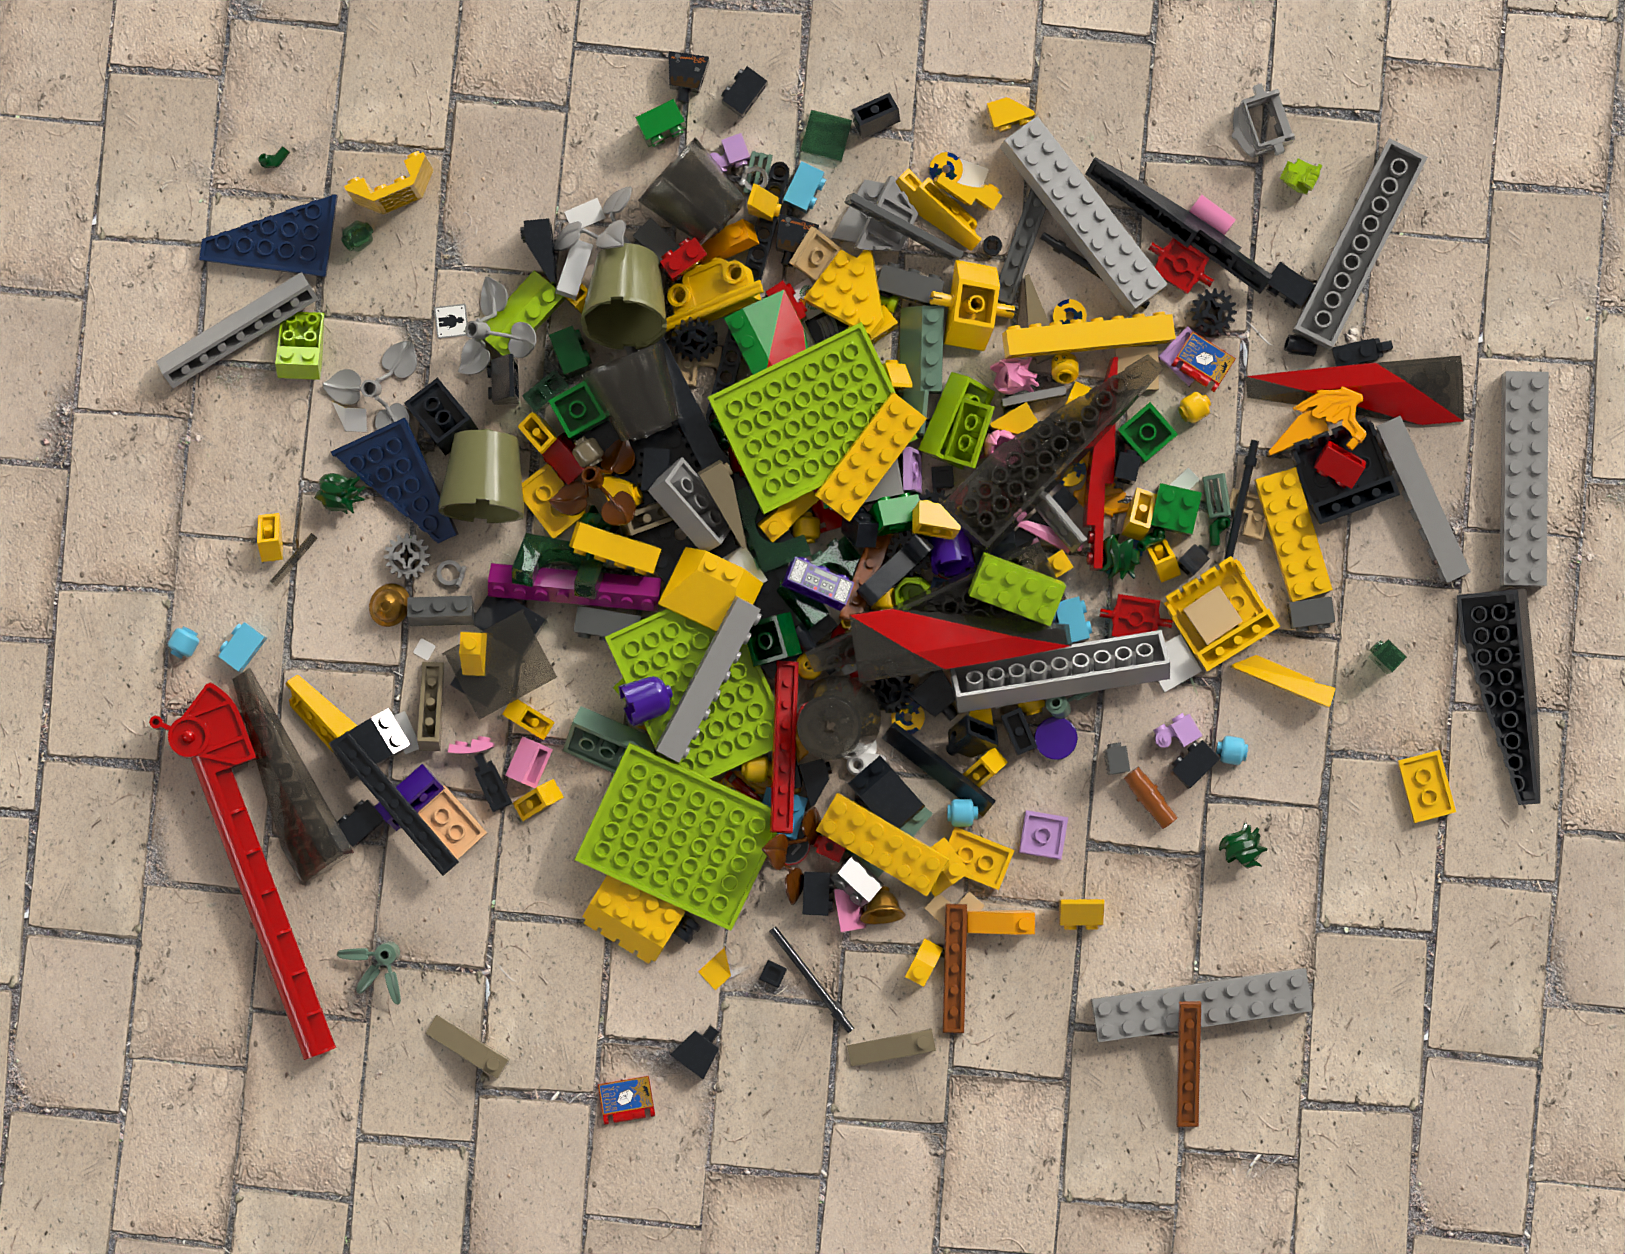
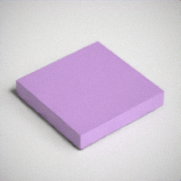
[1158,326,1195,387]
[903,447,922,494]
[1019,810,1068,860]

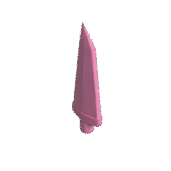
[1013,520,1083,554]

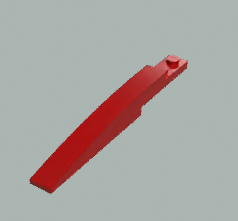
[1083,357,1118,571]

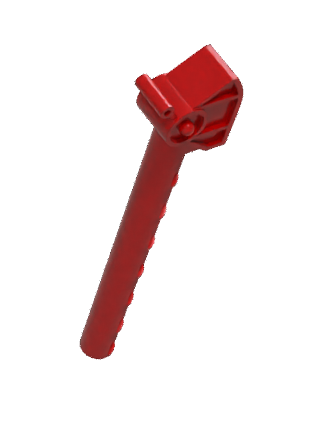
[149,682,337,1060]

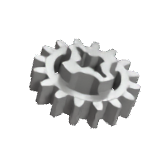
[384,533,431,580]

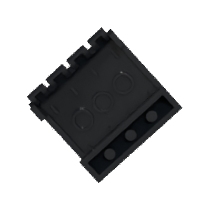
[1290,417,1400,525]

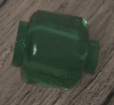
[341,220,374,252]

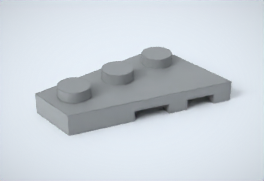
[832,180,885,243]

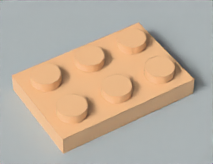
[418,785,487,859]

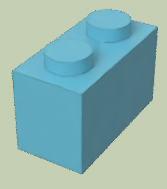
[783,161,827,213]
[1056,596,1092,645]
[218,622,267,673]

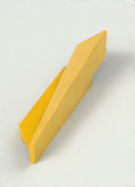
[896,168,981,251]
[1230,655,1336,708]
[286,675,357,753]

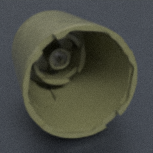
[580,243,667,350]
[438,429,524,523]

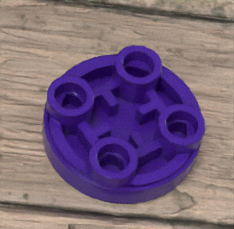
[1034,717,1078,760]

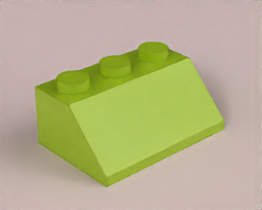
[943,398,995,469]

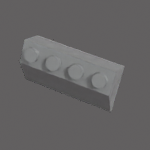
[648,457,731,552]

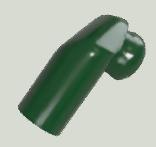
[258,146,290,168]
[709,418,730,450]
[1209,517,1231,546]
[1137,527,1165,552]

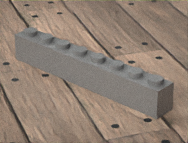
[156,272,318,388]
[1376,416,1471,583]
[655,596,762,762]

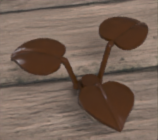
[549,436,636,526]
[762,807,821,905]

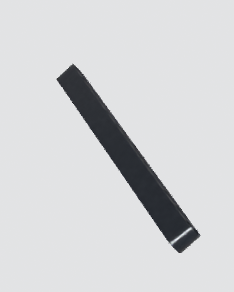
[706,162,789,425]

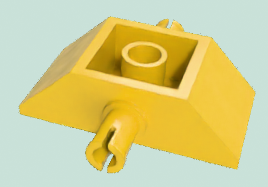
[930,260,1015,351]

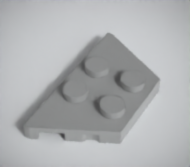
[854,175,918,251]

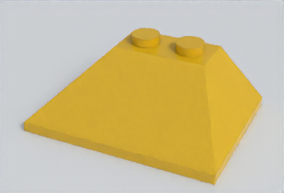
[658,547,763,632]

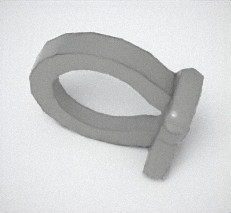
[739,165,769,191]
[437,560,467,587]

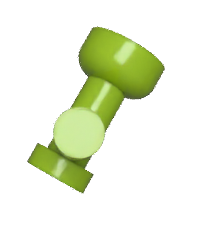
[880,295,899,313]

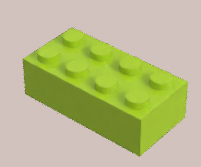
[968,552,1066,626]

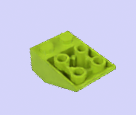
[275,312,325,380]

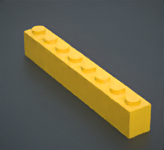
[1002,312,1176,359]

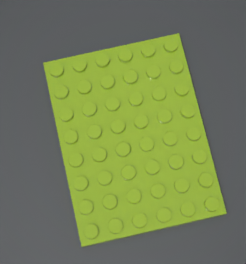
[707,322,918,514]
[605,609,775,779]
[574,742,777,931]

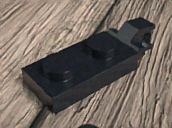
[1332,338,1393,366]
[474,753,513,812]

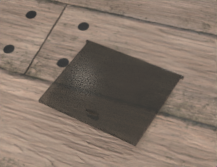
[442,609,557,720]

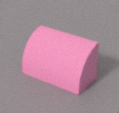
[1189,194,1236,235]
[505,736,553,788]
[834,889,866,932]

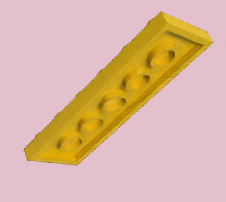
[815,392,927,522]
[1254,467,1333,602]
[816,793,949,896]

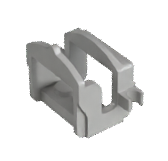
[1232,83,1295,158]

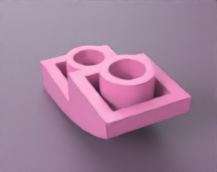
[448,736,495,754]

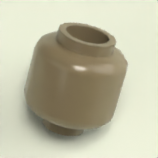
[572,436,604,468]

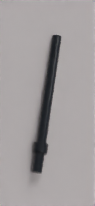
[1040,232,1150,309]
[1224,440,1259,560]
[769,926,854,1033]

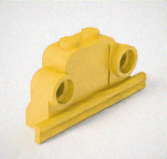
[666,257,764,332]

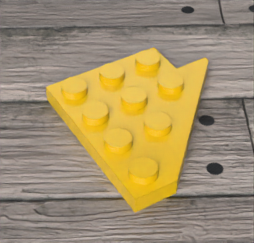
[804,250,884,338]

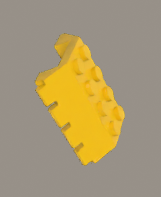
[1164,556,1280,671]
[582,875,686,964]

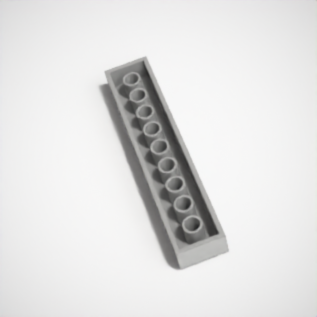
[1000,116,1168,315]
[1292,138,1428,350]
[1500,371,1549,587]
[950,630,1170,713]
[1091,968,1313,1042]

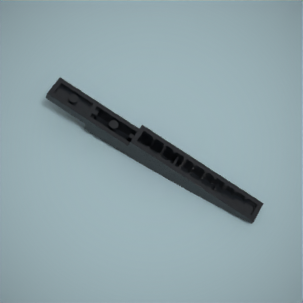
[1085,157,1273,294]

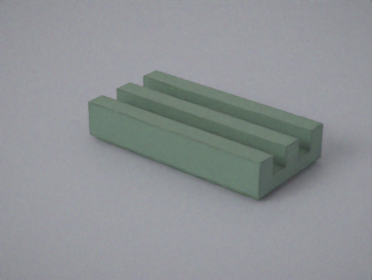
[743,151,773,194]
[1203,473,1231,519]

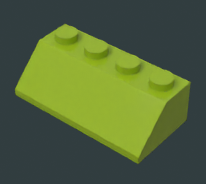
[484,270,565,356]
[918,372,995,470]

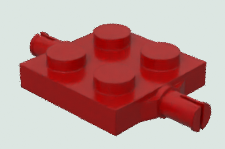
[1148,238,1214,294]
[1099,594,1173,637]

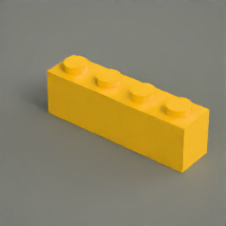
[569,521,661,575]

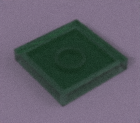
[801,110,852,162]

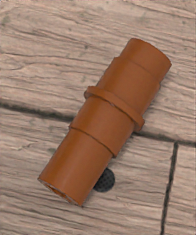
[1124,766,1178,829]

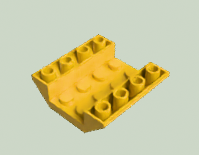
[344,151,434,215]

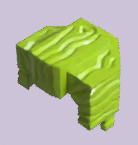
[1280,158,1322,195]
[895,576,931,612]

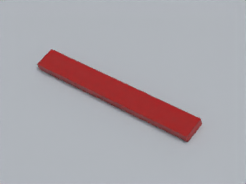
[770,661,799,834]

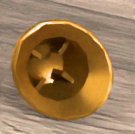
[369,583,409,627]
[860,886,905,924]

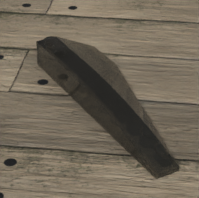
[232,668,354,885]

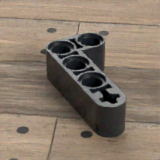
[856,534,934,607]

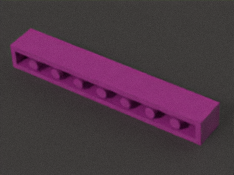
[488,563,661,611]

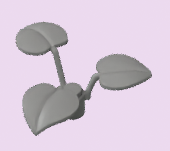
[554,186,632,251]
[458,277,536,374]
[323,341,417,430]

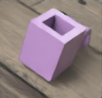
[706,133,750,176]
[1153,713,1202,748]

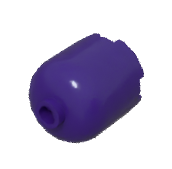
[929,526,975,577]
[619,676,673,726]

